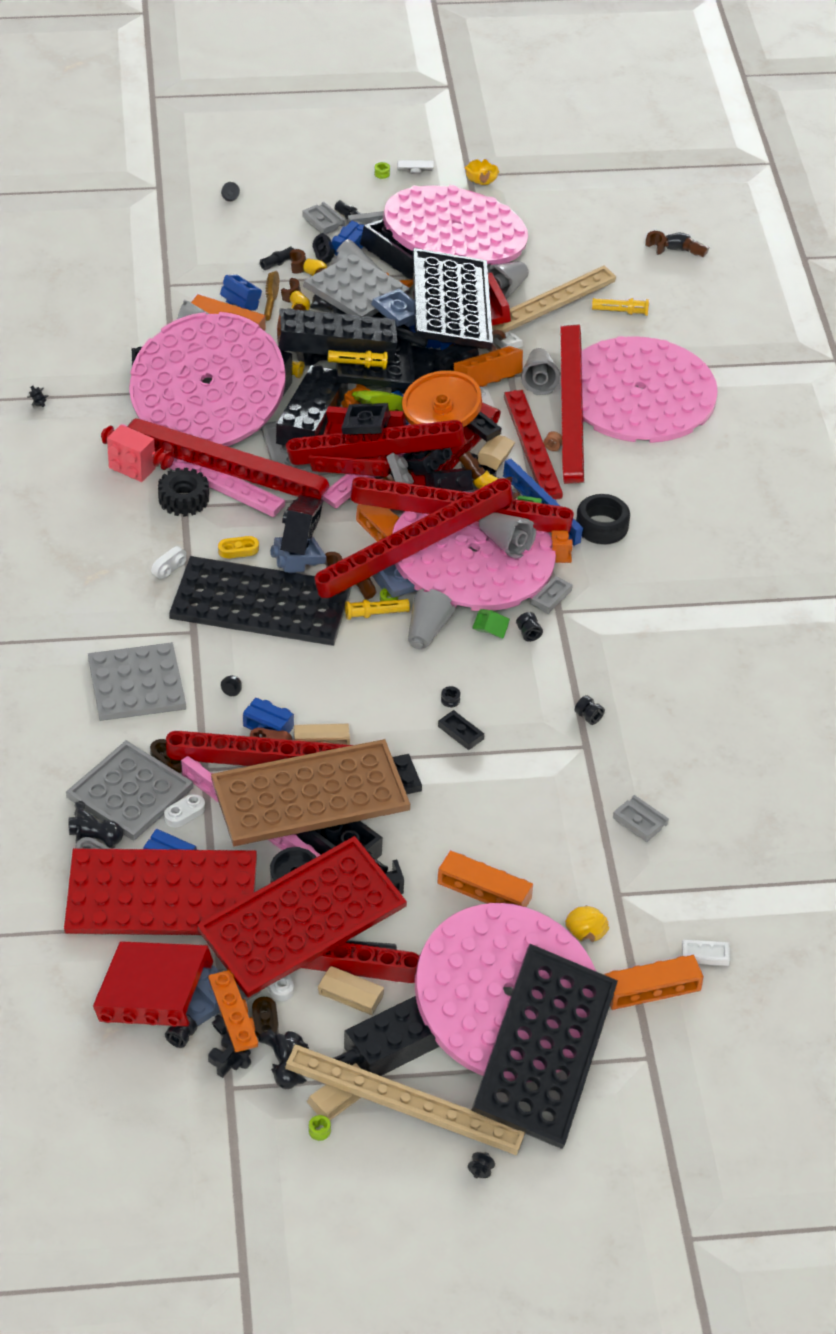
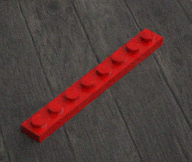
[504,390,563,500]

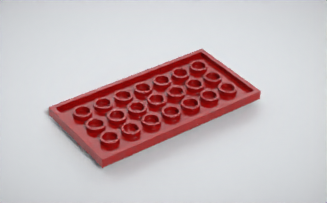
[197,836,407,998]
[64,848,257,935]

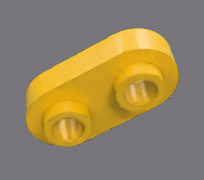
[218,536,259,559]

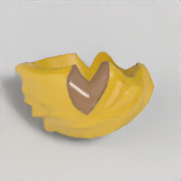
[464,159,499,185]
[565,905,609,942]

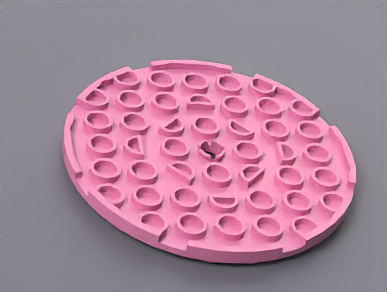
[383,185,528,265]
[129,312,286,446]
[582,336,717,443]
[392,491,556,611]
[415,903,596,1082]

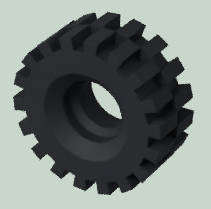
[158,467,209,517]

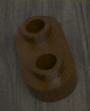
[150,739,182,773]
[252,997,279,1038]

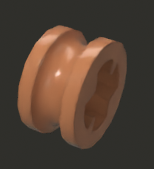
[543,431,562,451]

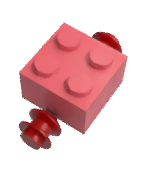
[101,425,174,482]

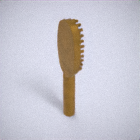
[264,270,280,321]

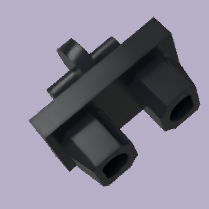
[208,1031,251,1078]

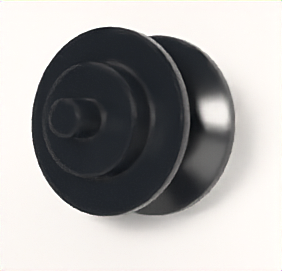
[221,182,240,201]
[27,386,49,407]
[467,1152,495,1179]

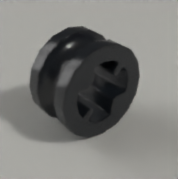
[441,686,461,708]

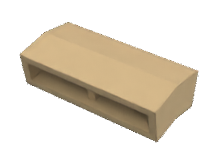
[478,435,515,471]
[294,723,350,745]
[318,966,384,1015]
[307,1063,362,1120]

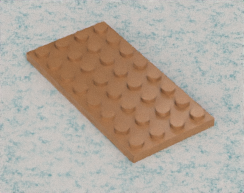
[211,739,411,847]

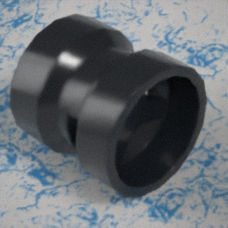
[516,612,543,642]
[574,695,605,725]
[165,1015,197,1048]

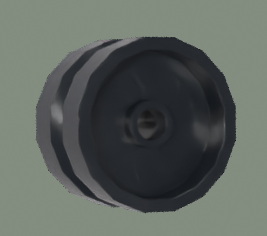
[270,847,316,883]

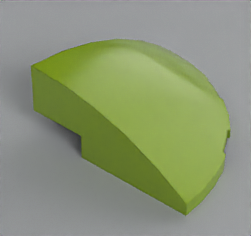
[351,390,403,411]

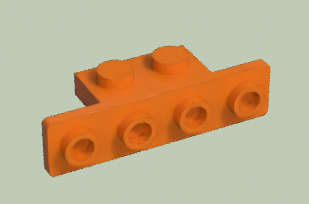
[208,970,258,1052]

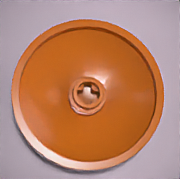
[402,371,482,427]

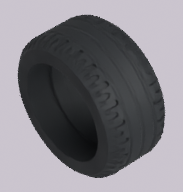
[576,494,630,544]

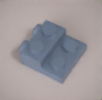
[371,288,415,327]
[270,537,326,573]
[373,564,417,598]
[186,965,220,1027]

